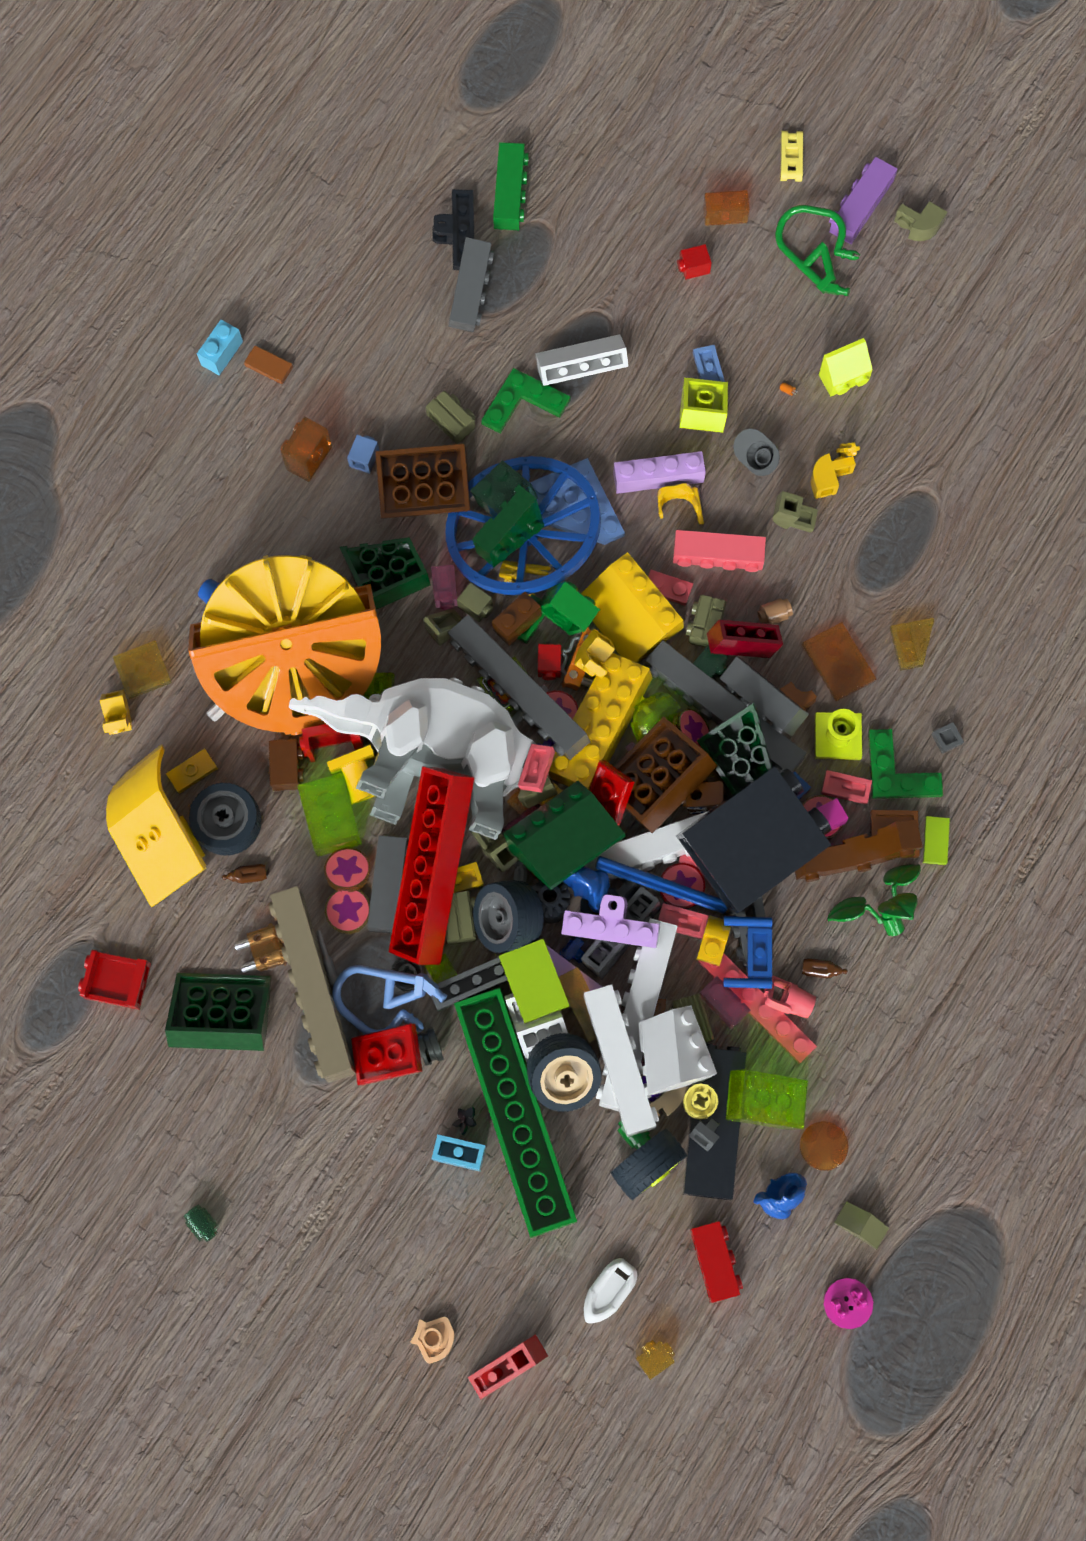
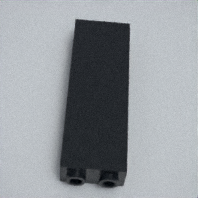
[682,1044,747,1201]

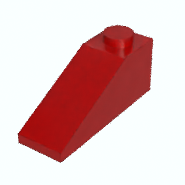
[468,1334,548,1400]

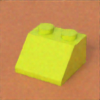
[819,338,873,397]
[679,377,728,433]

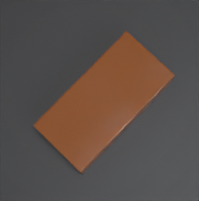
[244,346,293,384]

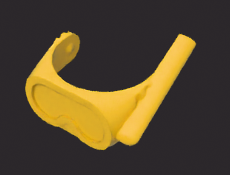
[657,483,704,525]

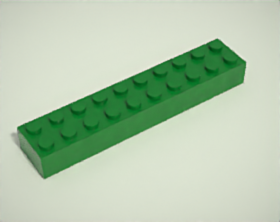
[454,988,577,1238]

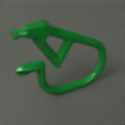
[775,205,860,297]

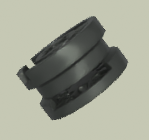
[391,958,425,992]
[417,1028,444,1066]

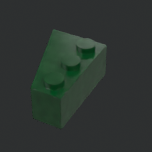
[472,484,544,567]

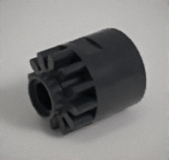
[532,879,570,924]

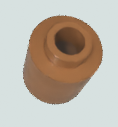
[757,598,793,624]

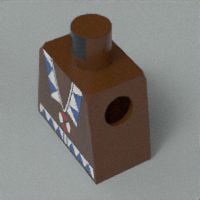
[679,781,727,815]

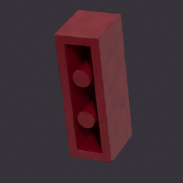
[707,619,783,658]

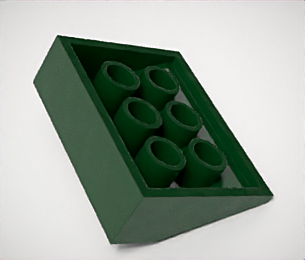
[504,781,625,890]
[165,973,271,1051]

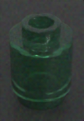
[183,1204,219,1242]

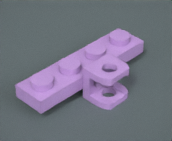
[562,895,660,948]

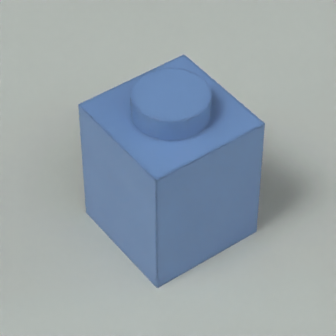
[347,435,379,474]

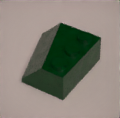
[339,537,431,610]
[697,703,772,794]

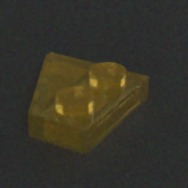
[890,618,934,671]

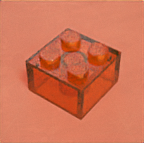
[281,416,332,482]

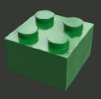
[538,581,600,635]

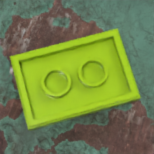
[499,939,570,1024]

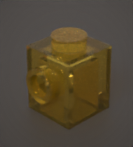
[635,1339,675,1380]

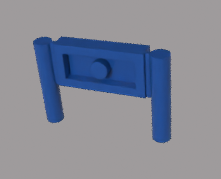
[723,916,772,989]

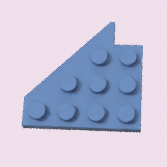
[530,458,625,545]

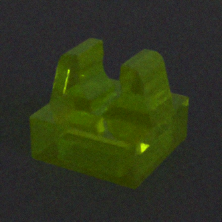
[425,954,457,984]

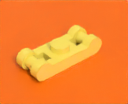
[780,131,803,182]

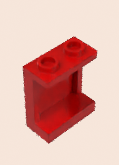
[299,724,364,763]
[78,949,151,1010]

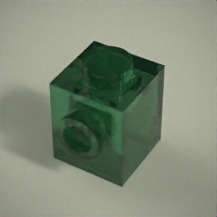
[693,645,728,679]

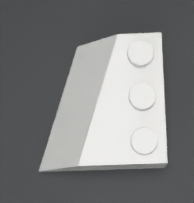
[638,1005,717,1097]

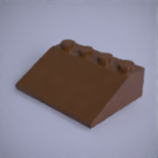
[375,444,470,519]
[615,716,717,834]

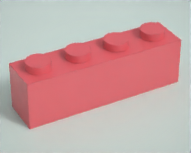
[673,530,766,572]

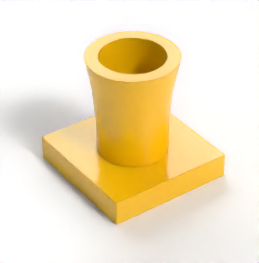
[327,745,375,805]

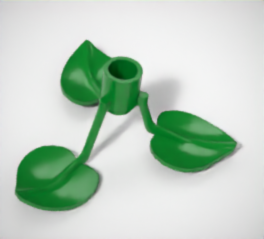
[827,864,921,936]

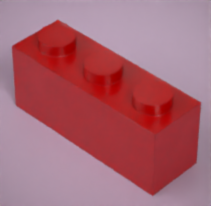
[690,1221,743,1303]

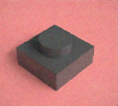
[931,722,964,754]

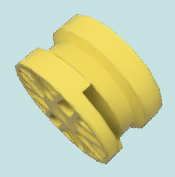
[683,1083,718,1120]

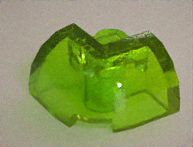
[631,692,681,742]

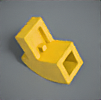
[811,454,856,499]
[575,629,615,678]
[99,689,132,735]
[697,915,731,966]

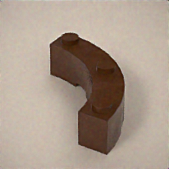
[795,820,923,882]

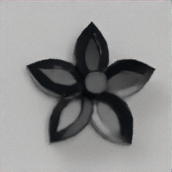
[452,1107,477,1135]

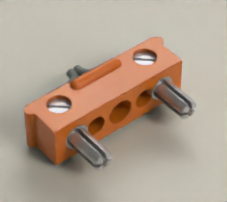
[561,627,593,691]

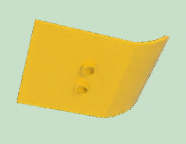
[106,744,207,907]

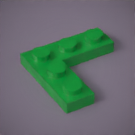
[481,368,571,434]
[868,729,943,799]

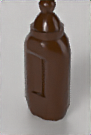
[222,864,267,884]
[802,958,848,979]

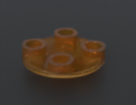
[800,1121,848,1171]

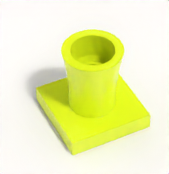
[815,709,862,760]

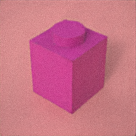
[817,798,848,831]

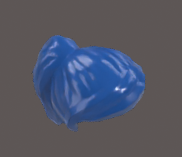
[564,866,610,913]
[753,1173,807,1220]

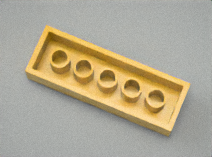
[549,653,653,790]

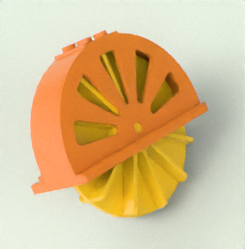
[188,555,381,735]

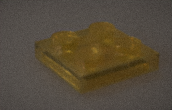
[113,641,172,699]

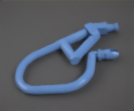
[332,965,447,1034]

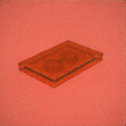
[802,622,876,702]

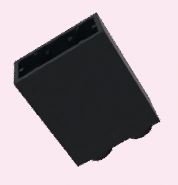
[676,767,832,913]

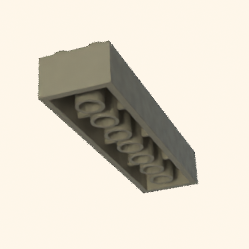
[268,886,356,1083]

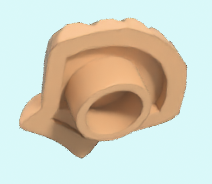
[410,1317,455,1364]

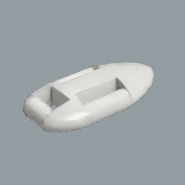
[584,1258,637,1323]

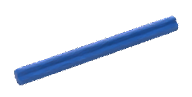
[595,856,728,914]

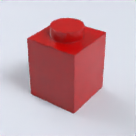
[677,244,712,280]
[538,644,561,680]

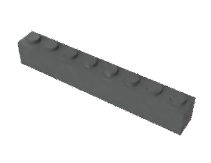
[448,615,590,760]
[645,640,807,773]

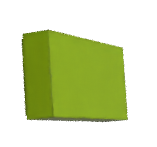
[923,816,950,865]

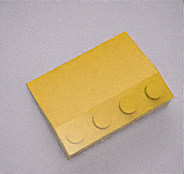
[581,552,684,663]

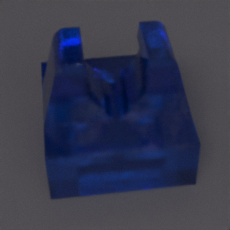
[559,937,585,963]

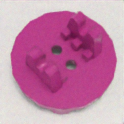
[823,1278,873,1329]

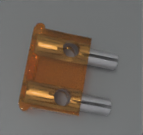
[234,923,287,973]

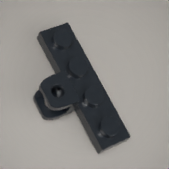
[432,189,474,270]

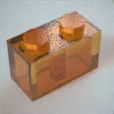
[703,190,750,226]

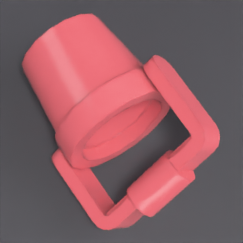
[764,976,816,1018]

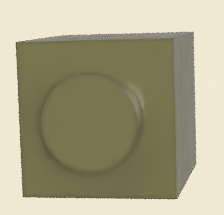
[457,582,493,622]

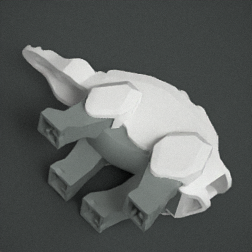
[289,678,536,840]

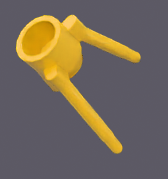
[499,560,551,596]

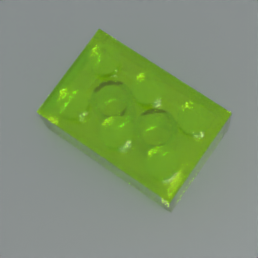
[297,773,362,857]
[726,1069,808,1130]

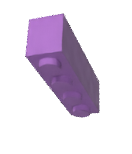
[829,157,898,244]

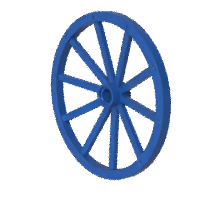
[445,456,601,595]

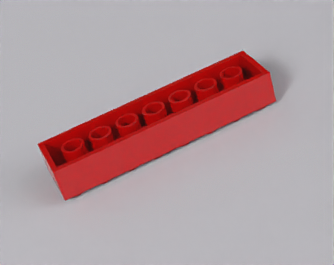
[389,766,474,965]

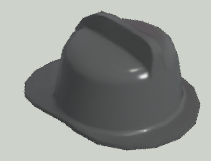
[733,429,780,476]

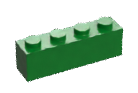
[493,142,529,231]

